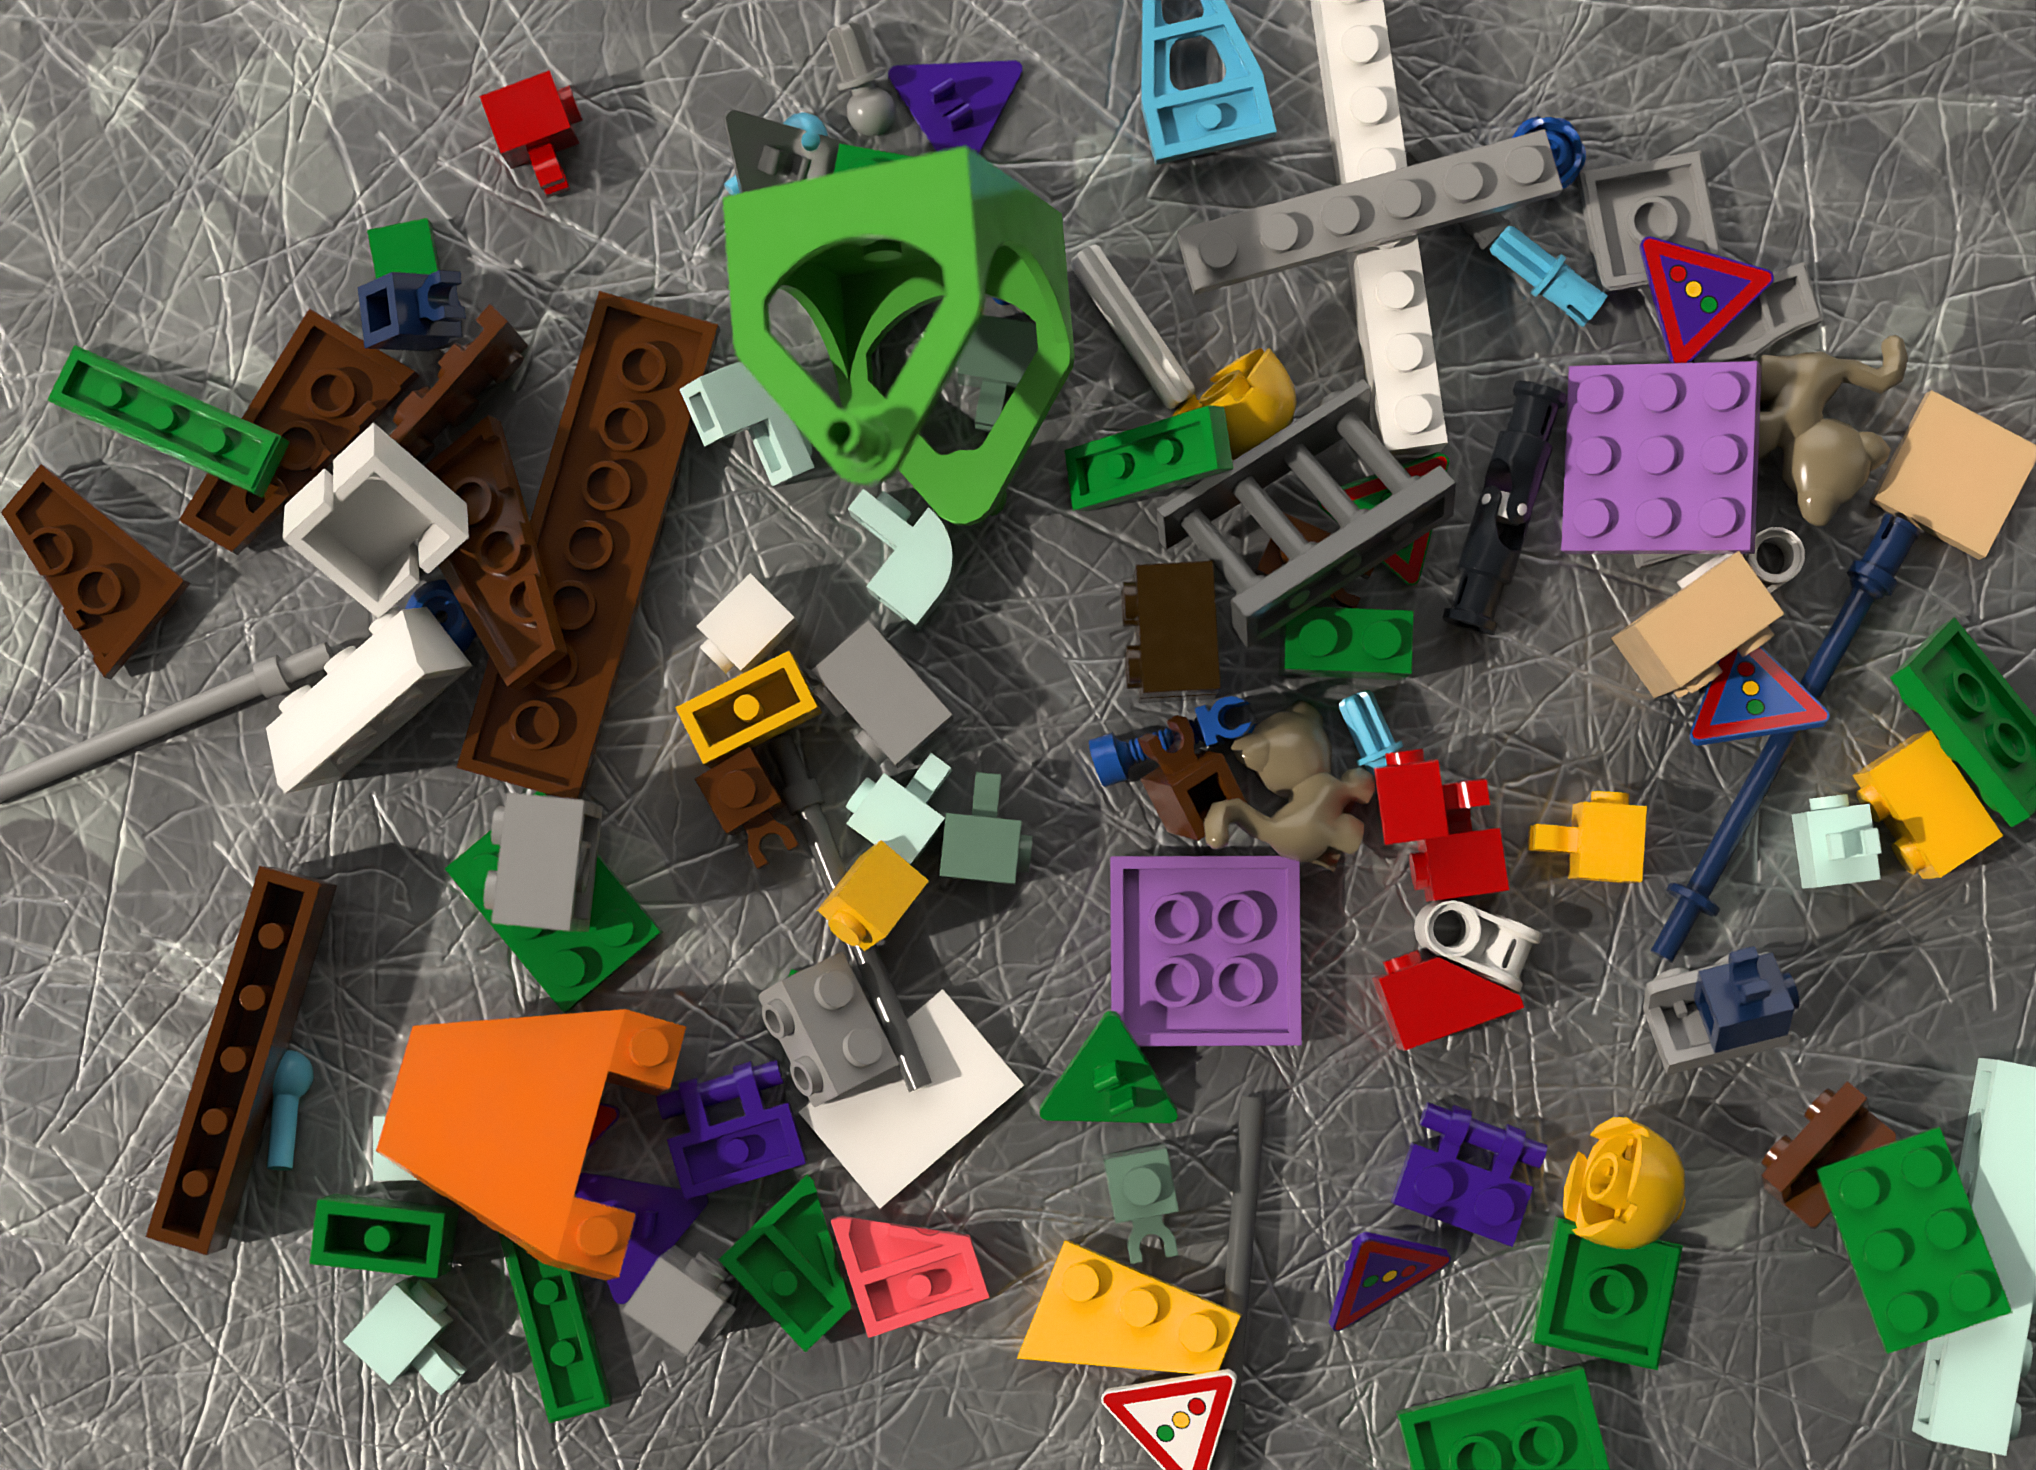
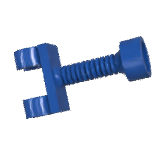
[1089,696,1258,787]

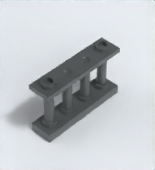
[1156,379,1456,648]

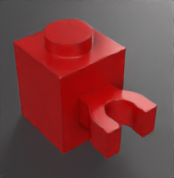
[479,70,583,198]
[1374,748,1490,845]
[1409,807,1509,902]

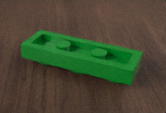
[1064,405,1234,511]

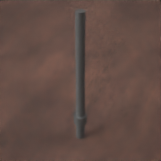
[769,735,932,1092]
[1210,1096,1266,1470]

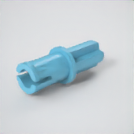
[1490,226,1607,327]
[1339,690,1404,793]

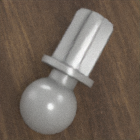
[827,21,896,136]

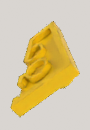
[1017,1240,1242,1374]

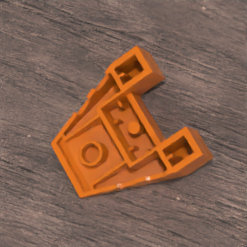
[376,1009,686,1281]

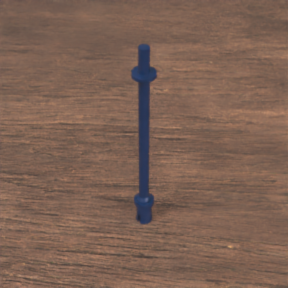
[1650,514,1921,963]

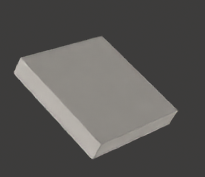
[1576,151,1722,295]

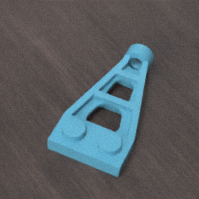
[1141,0,1277,165]

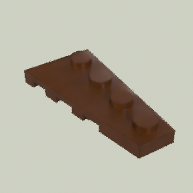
[384,304,528,464]
[178,309,420,555]
[424,415,568,691]

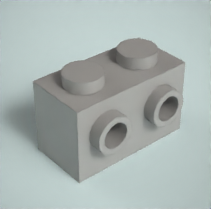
[812,620,954,768]
[623,1245,737,1356]

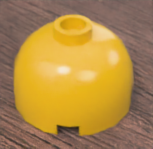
[1172,348,1297,461]
[1563,1117,1685,1249]

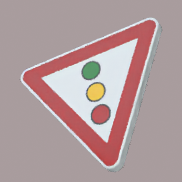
[1101,1369,1237,1470]

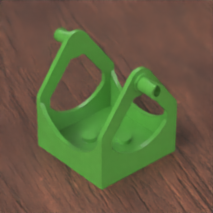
[723,146,1075,526]

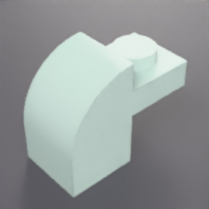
[680,362,815,486]
[848,489,954,631]

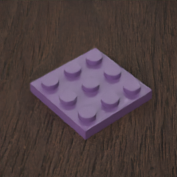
[1561,361,1762,554]
[1110,856,1302,1046]

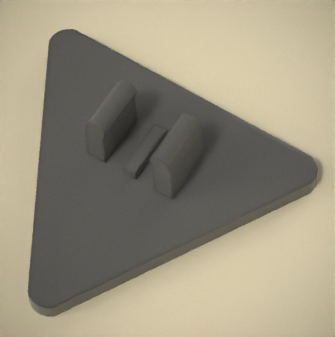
[723,109,849,193]

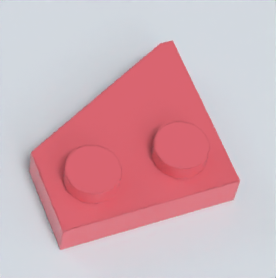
[831,1216,990,1338]

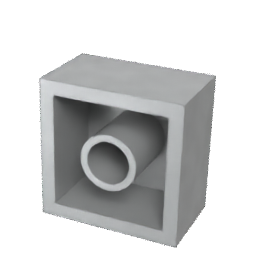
[484,792,603,932]

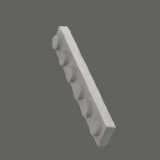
[1177,129,1563,295]

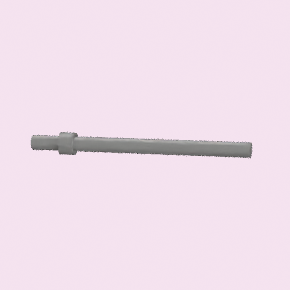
[0,642,334,802]

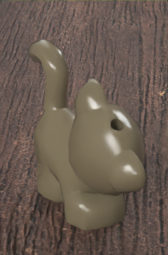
[1758,335,1908,527]
[1204,699,1375,873]

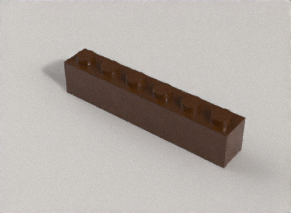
[145,866,337,1255]

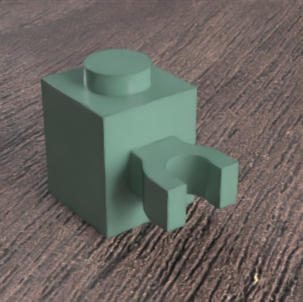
[956,315,1038,432]
[939,772,1033,885]
[1102,1143,1179,1264]

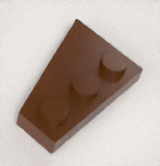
[1,464,191,679]

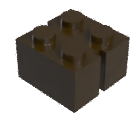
[1121,561,1221,703]

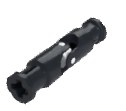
[1442,380,1567,635]

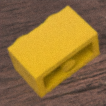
[675,650,823,769]
[1852,730,2003,879]

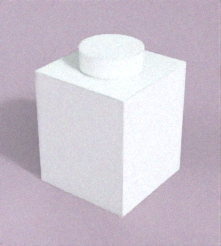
[696,573,799,673]

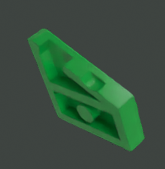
[718,1174,852,1353]

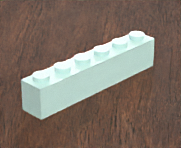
[1912,1058,2036,1456]

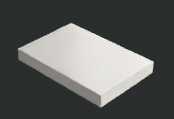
[799,989,1024,1209]

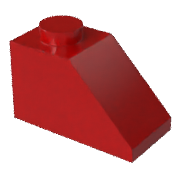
[1372,949,1525,1051]

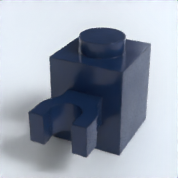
[357,270,466,352]
[1694,946,1800,1054]

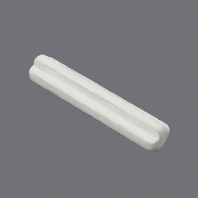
[1071,244,1195,410]

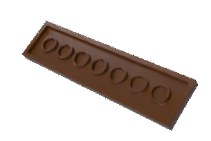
[456,291,721,800]

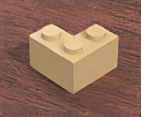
[1611,551,1784,699]

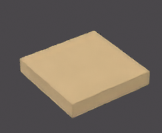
[1869,390,2036,560]

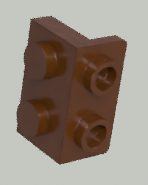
[1761,1081,1896,1229]

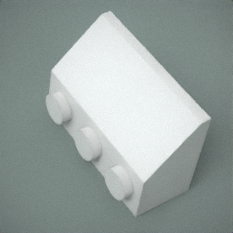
[266,606,473,794]

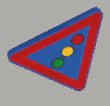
[1689,646,1830,746]

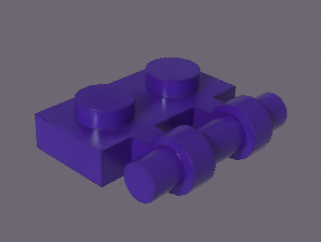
[656,1060,808,1201]
[1390,1102,1548,1247]

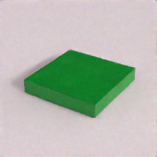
[1530,1216,1683,1371]

